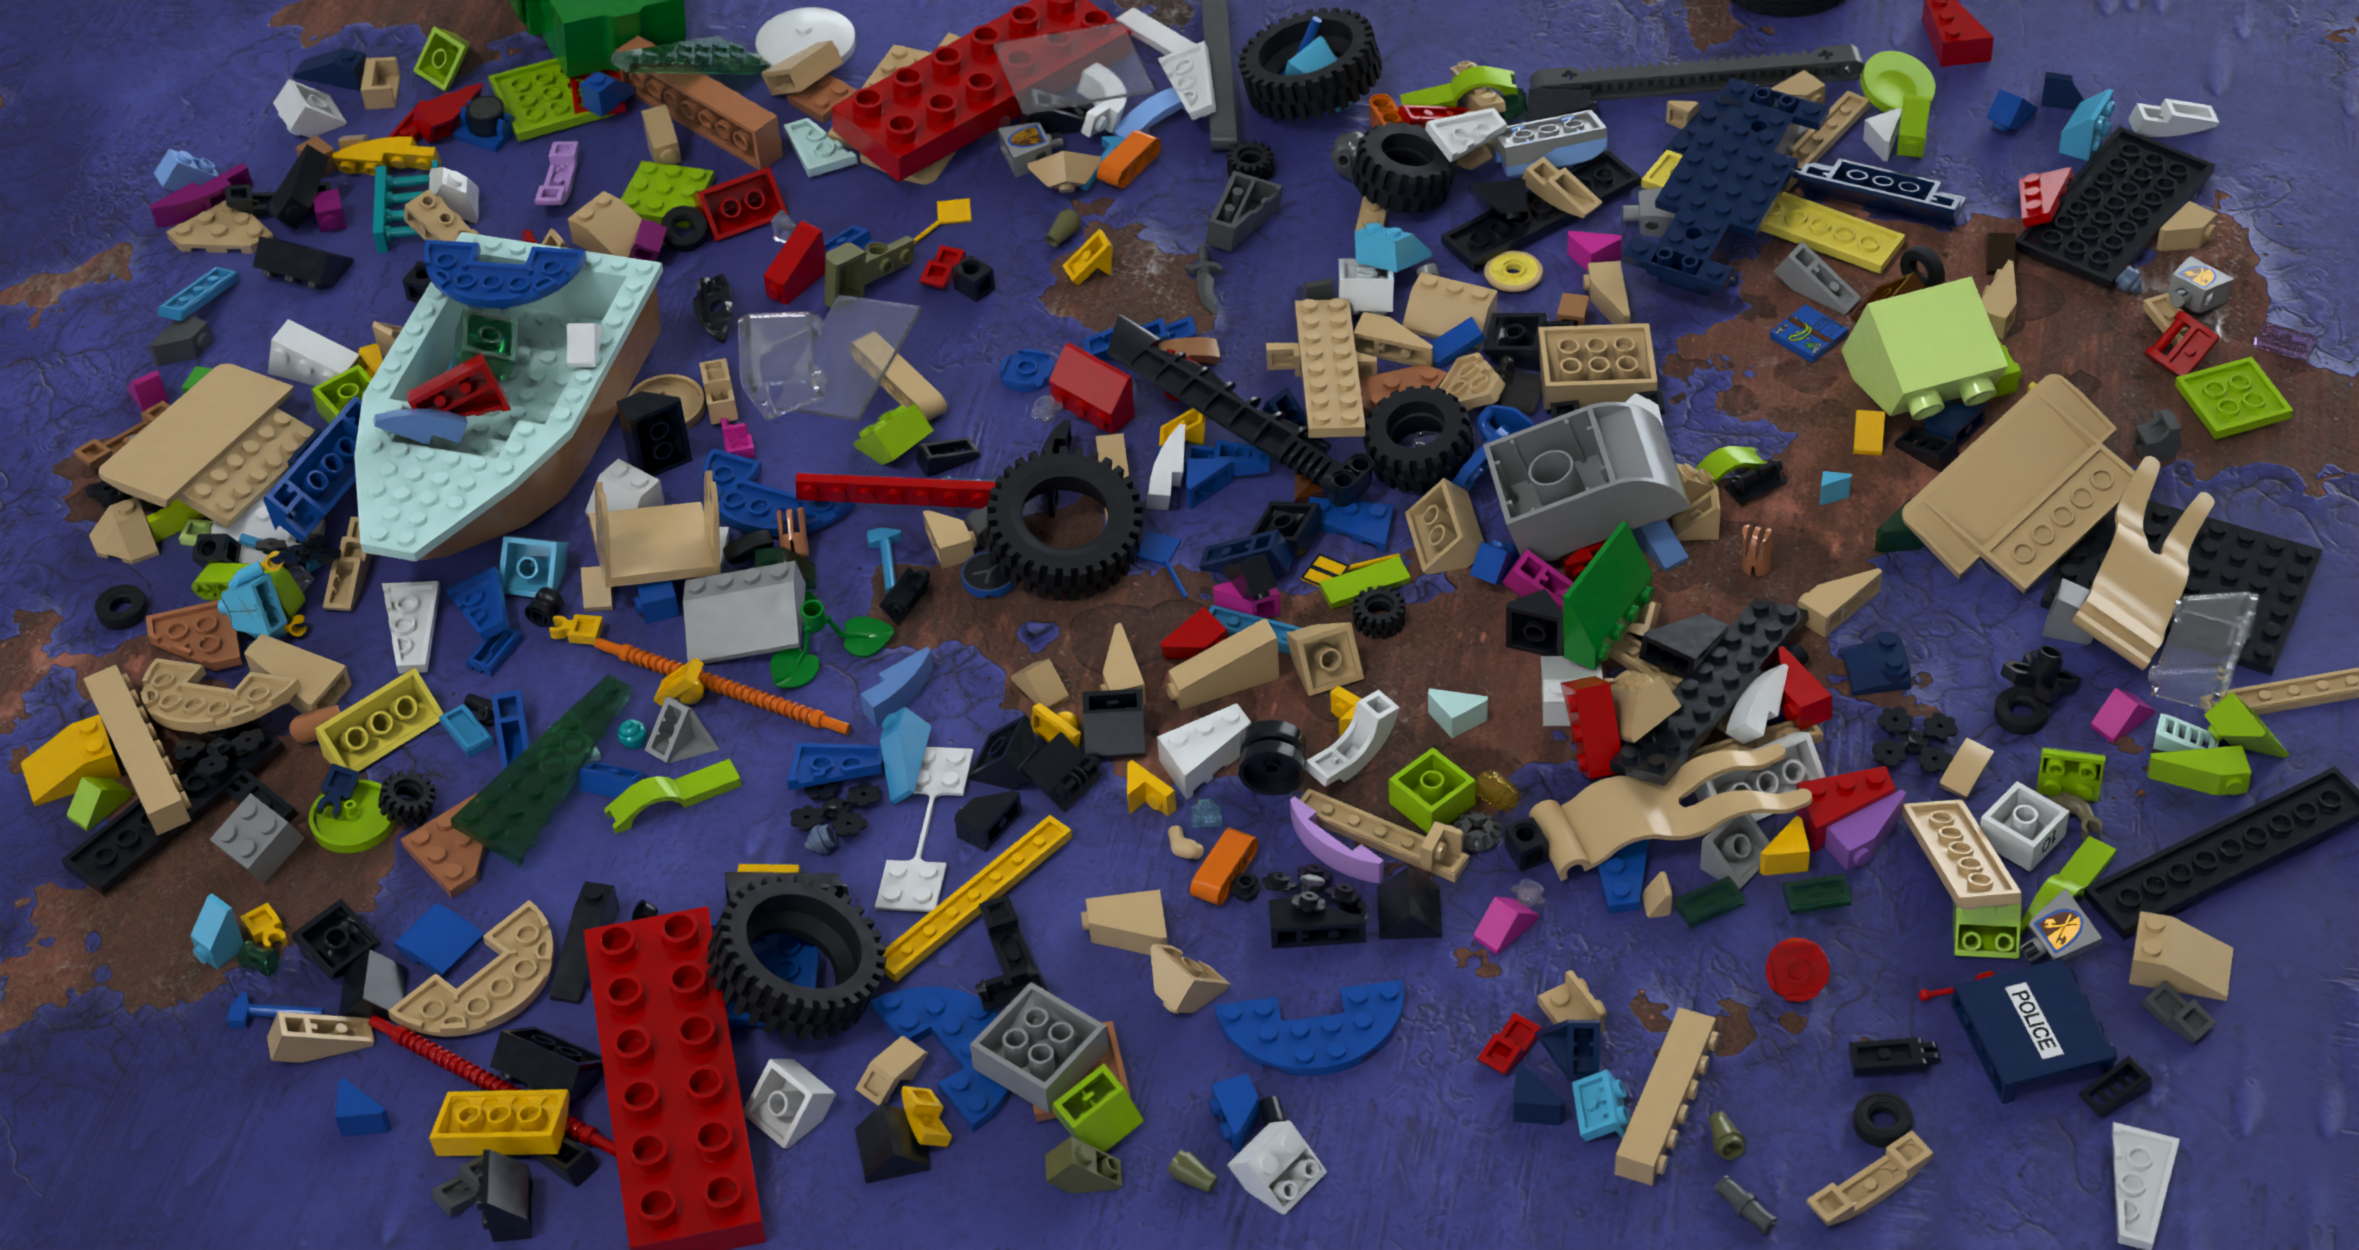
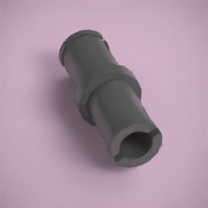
[1714,1175,1778,1235]

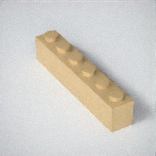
[1615,1007,1719,1186]

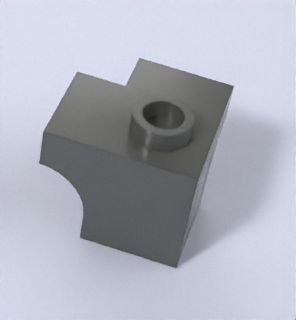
[2133,409,2181,462]

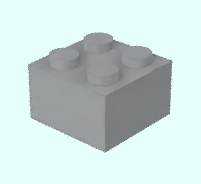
[209,793,304,884]

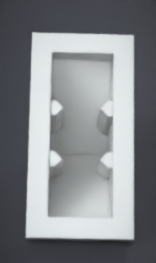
[1863,108,1902,162]
[567,323,604,367]

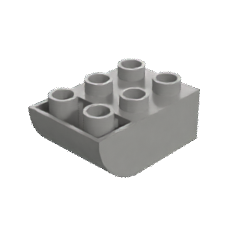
[1483,402,1691,562]

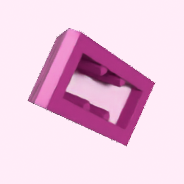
[1567,231,1622,272]
[127,370,169,412]
[2090,688,2155,743]
[1474,897,1539,955]

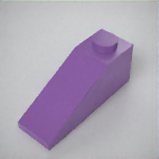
[1825,789,1906,871]

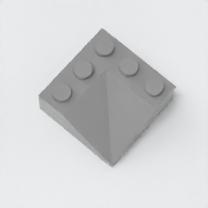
[970,982,1109,1113]

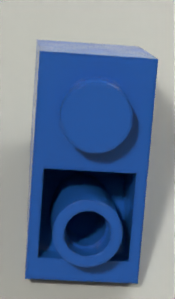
[1470,539,1520,586]
[1208,1073,1260,1153]

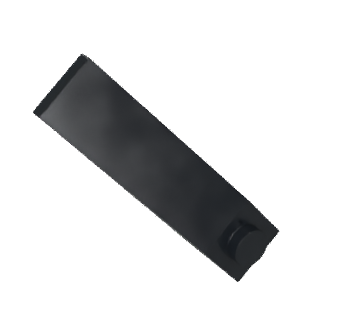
[549,881,620,1005]

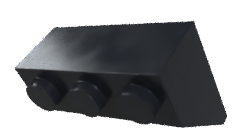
[253,236,354,290]
[616,391,693,477]
[490,1026,604,1104]

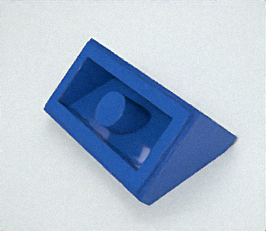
[578,761,647,799]

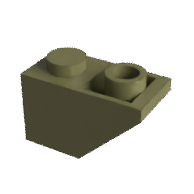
[1045,1136,1122,1194]

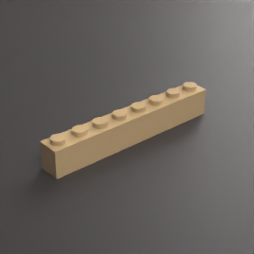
[83,665,192,835]

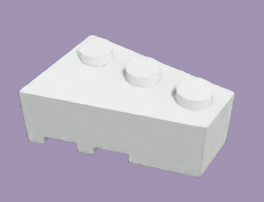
[268,319,360,386]
[1157,703,1251,800]

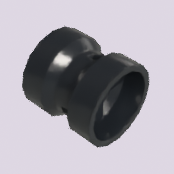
[525,587,564,627]

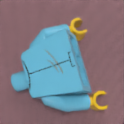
[218,551,307,639]

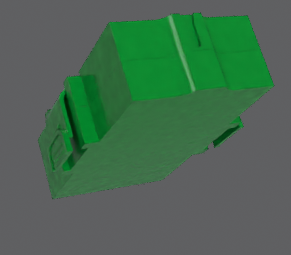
[508,0,687,78]

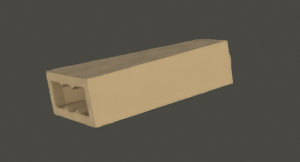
[1166,619,1279,710]
[244,633,352,714]

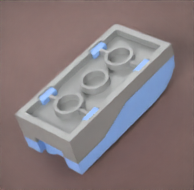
[1492,110,1608,178]

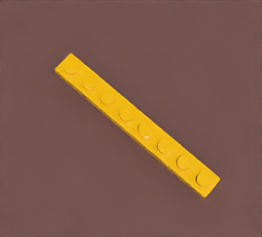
[883,815,1072,982]

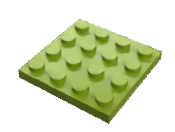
[488,58,616,142]

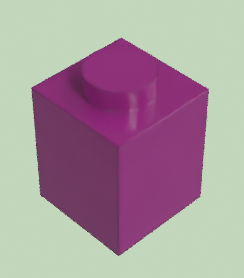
[313,189,346,233]
[628,219,667,262]

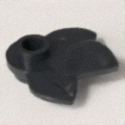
[85,479,126,508]

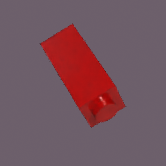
[763,220,826,306]

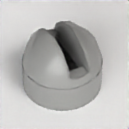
[1416,263,1439,277]

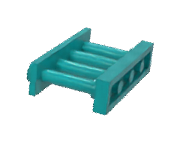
[373,160,439,253]

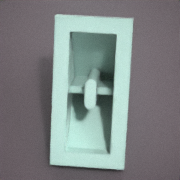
[1428,688,1488,738]

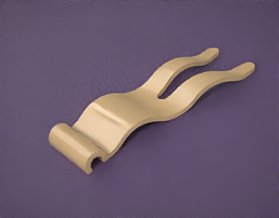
[2071,456,2214,671]
[1529,744,1813,881]

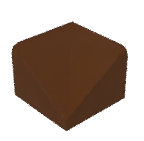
[1294,473,1324,503]

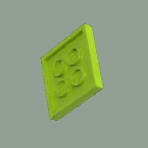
[621,161,716,228]
[2175,356,2293,440]

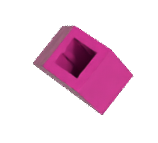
[1213,582,1281,618]

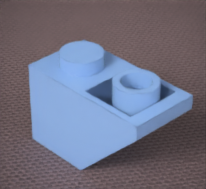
[154,149,219,191]

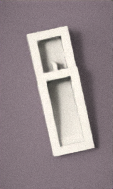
[2128,99,2219,137]
[1146,424,1185,510]
[1726,664,1788,744]

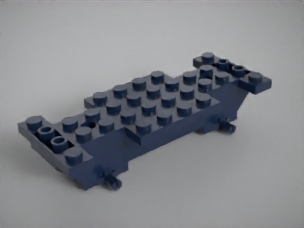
[1621,78,1829,297]

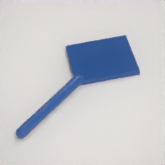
[1137,531,1188,599]

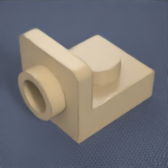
[1420,821,1464,871]

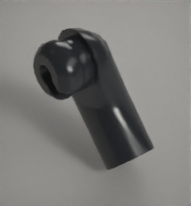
[464,693,495,725]

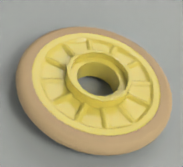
[1484,251,1543,292]

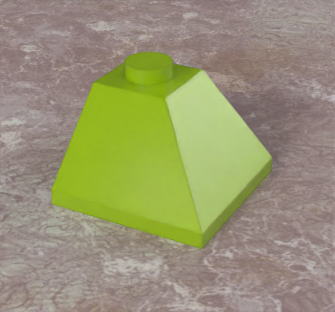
[413,26,470,92]
[2204,691,2290,758]

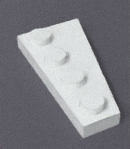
[1158,41,1216,120]
[382,581,441,674]
[2112,1122,2180,1250]

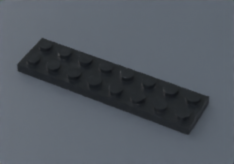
[1441,150,1641,271]
[61,721,285,896]

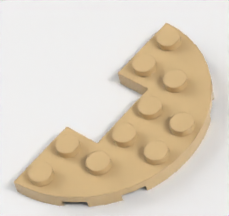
[140,658,301,734]
[388,900,555,1036]

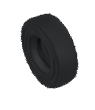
[661,205,708,252]
[1900,245,1945,288]
[723,530,774,564]
[95,584,148,630]
[1994,686,2049,735]
[1853,1092,1913,1148]

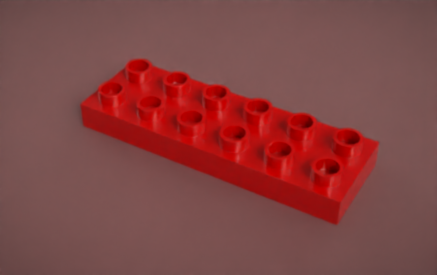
[832,0,1131,182]
[583,906,766,1250]

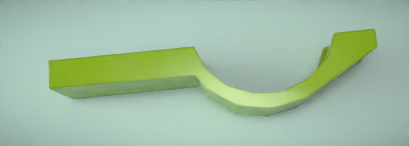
[1400,66,1518,107]
[1696,446,1768,485]
[604,758,742,834]
[2020,836,2117,935]

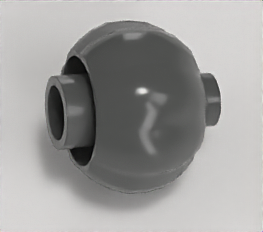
[1330,130,1364,180]

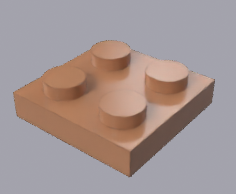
[787,73,857,123]

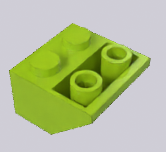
[852,403,934,465]
[2036,747,2106,802]
[1953,895,2022,959]
[1052,1063,1144,1152]

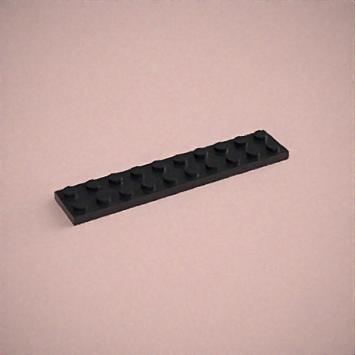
[1610,598,1809,786]
[2083,766,2359,938]

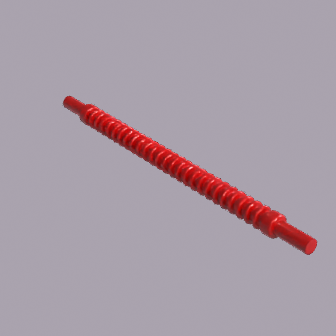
[368,1014,616,1157]

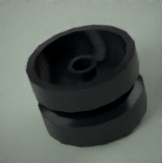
[1238,720,1307,796]

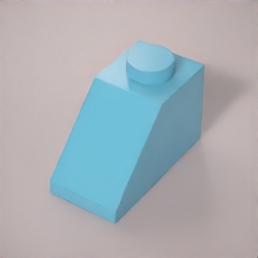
[190,893,246,970]

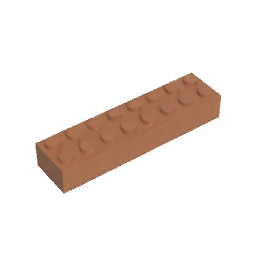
[616,36,783,170]

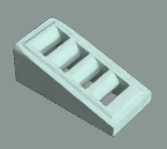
[2153,713,2219,752]

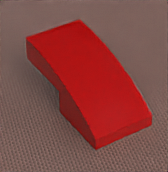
[919,245,967,289]
[1477,1012,1542,1076]

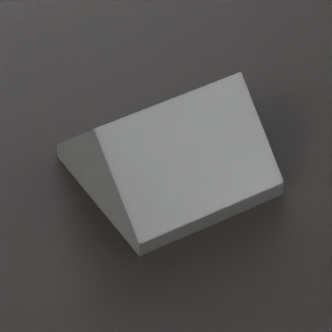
[1700,814,1770,890]

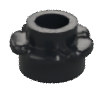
[1230,873,1261,902]

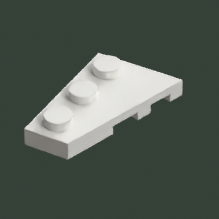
[1425,108,1507,163]

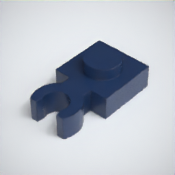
[317,763,361,819]

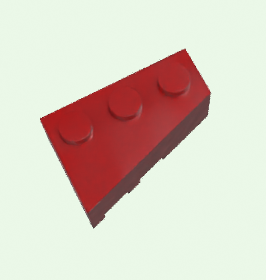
[1922,0,1994,67]
[407,353,511,416]
[1560,676,1622,779]
[1796,766,1896,852]

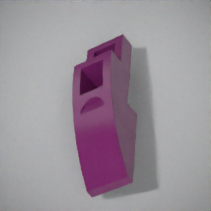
[149,163,253,228]

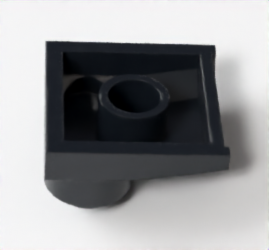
[1249,501,1322,558]
[292,898,381,980]

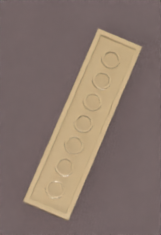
[1295,298,1365,438]

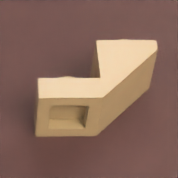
[855,1036,928,1106]

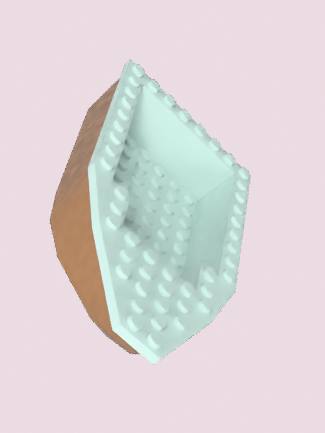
[354,232,663,561]

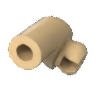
[1168,825,1204,860]

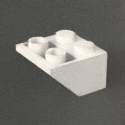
[1227,1120,1327,1214]

